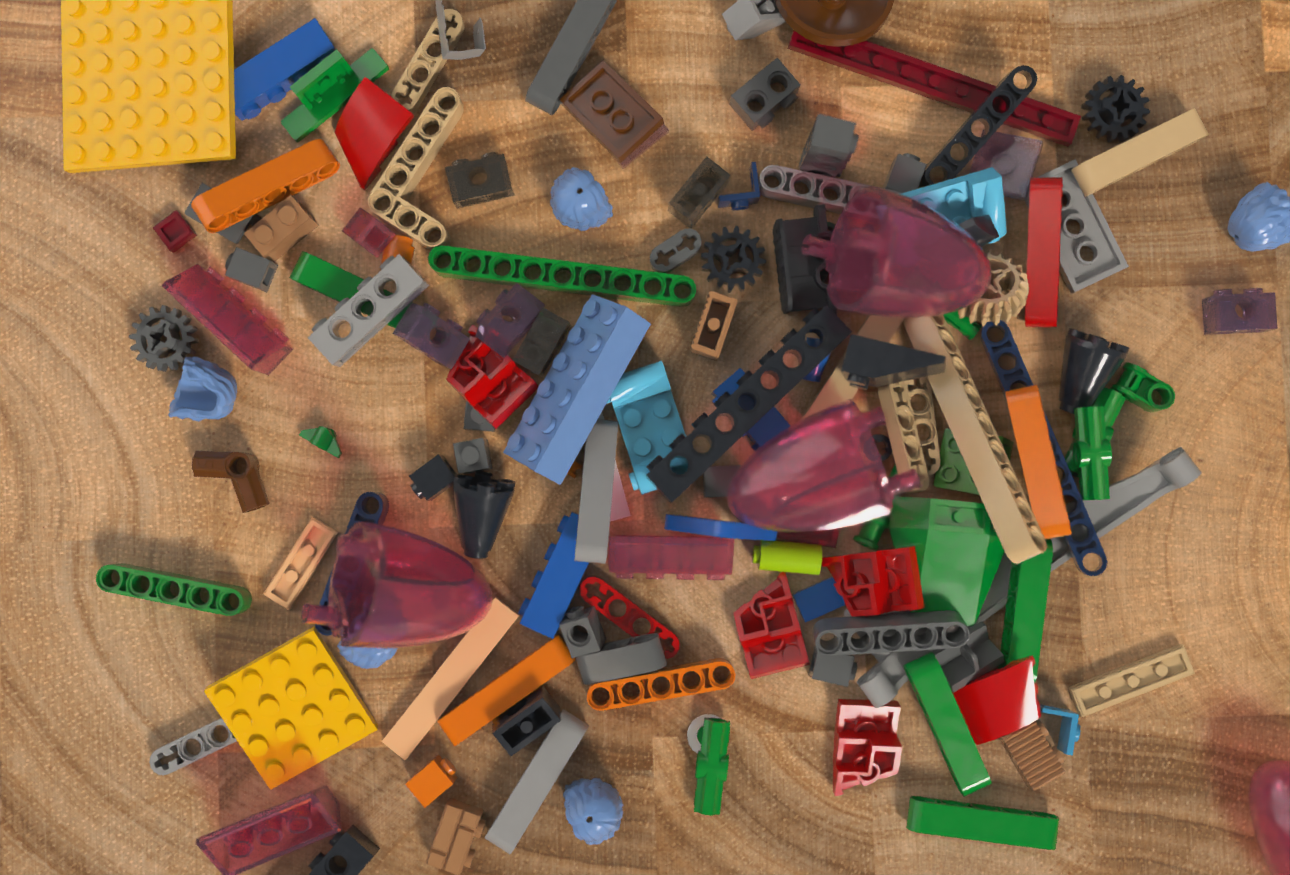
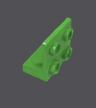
[934,428,1014,495]

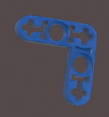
[664,514,778,541]

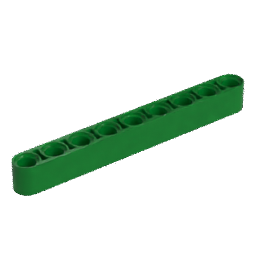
[428,245,696,307]

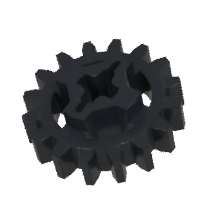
[1081,75,1150,143]
[701,226,766,293]

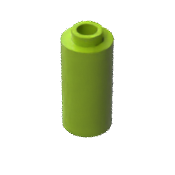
[752,540,822,575]

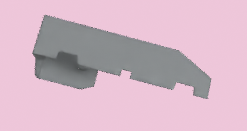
[435,0,486,60]

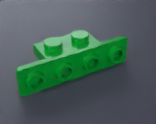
[281,48,389,142]

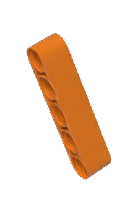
[191,139,340,233]
[1005,384,1072,540]
[437,634,576,746]
[587,658,736,711]

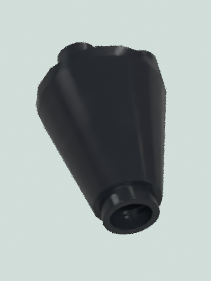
[1059,328,1129,414]
[453,471,516,559]

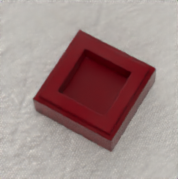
[153,210,197,253]

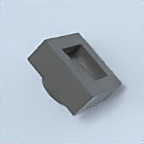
[463,401,495,432]

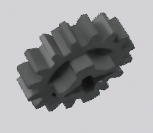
[129,305,199,372]

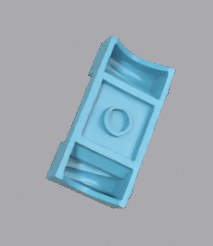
[876,167,1007,269]
[606,361,688,495]

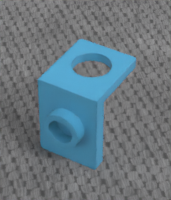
[1040,704,1080,755]

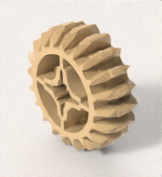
[944,250,1029,327]

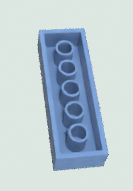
[503,294,651,485]

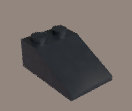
[841,334,946,390]

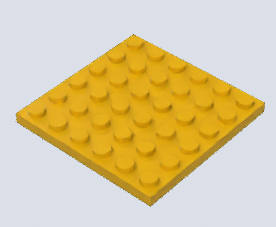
[61,0,236,173]

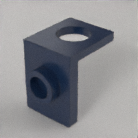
[717,162,760,211]

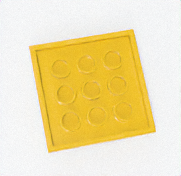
[204,626,378,790]

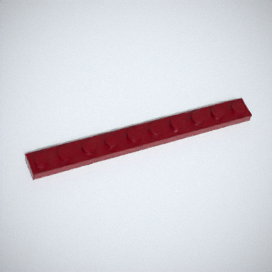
[787,31,1081,147]

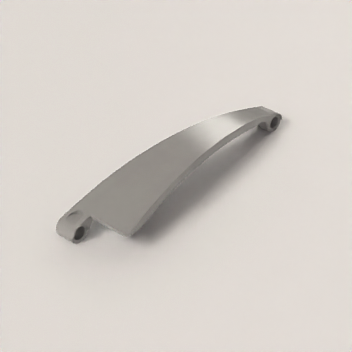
[844,447,1201,708]

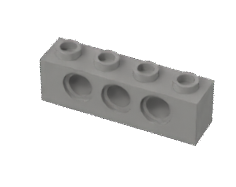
[308,254,429,367]

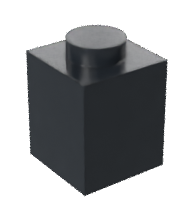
[409,454,457,501]

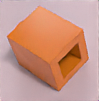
[405,754,458,808]

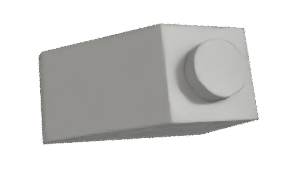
[722,0,786,40]

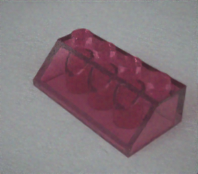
[161,264,293,375]
[609,535,734,580]
[196,785,342,875]

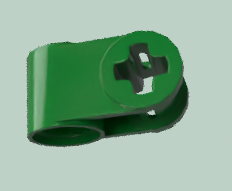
[1110,362,1175,412]

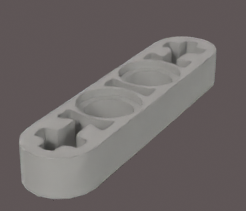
[149,718,237,775]

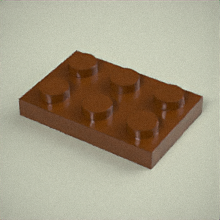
[559,60,664,163]

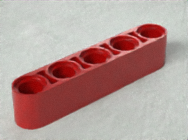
[1025,177,1063,328]

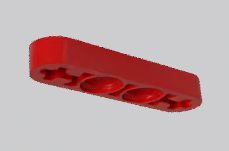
[580,576,680,659]

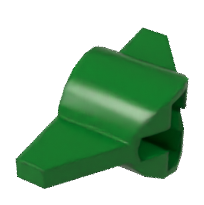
[299,426,342,458]

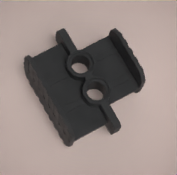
[772,204,878,315]

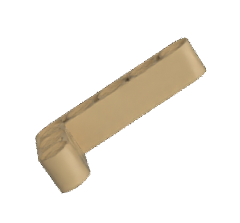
[368,87,464,251]

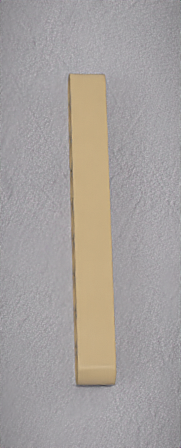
[904,302,1047,564]

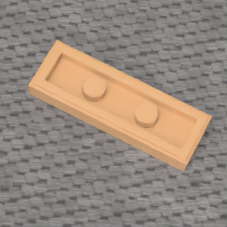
[263,517,339,610]

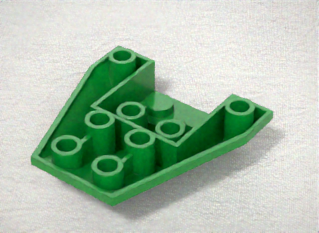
[889,496,1005,627]

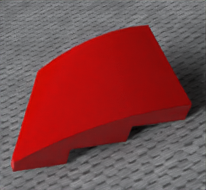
[335,77,414,191]
[446,324,539,429]
[821,546,924,617]
[733,572,810,679]
[952,655,1041,745]
[833,699,902,796]

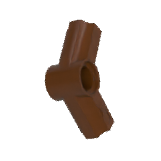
[192,451,270,513]

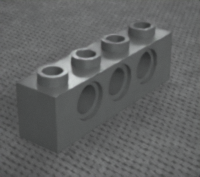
[798,114,859,178]

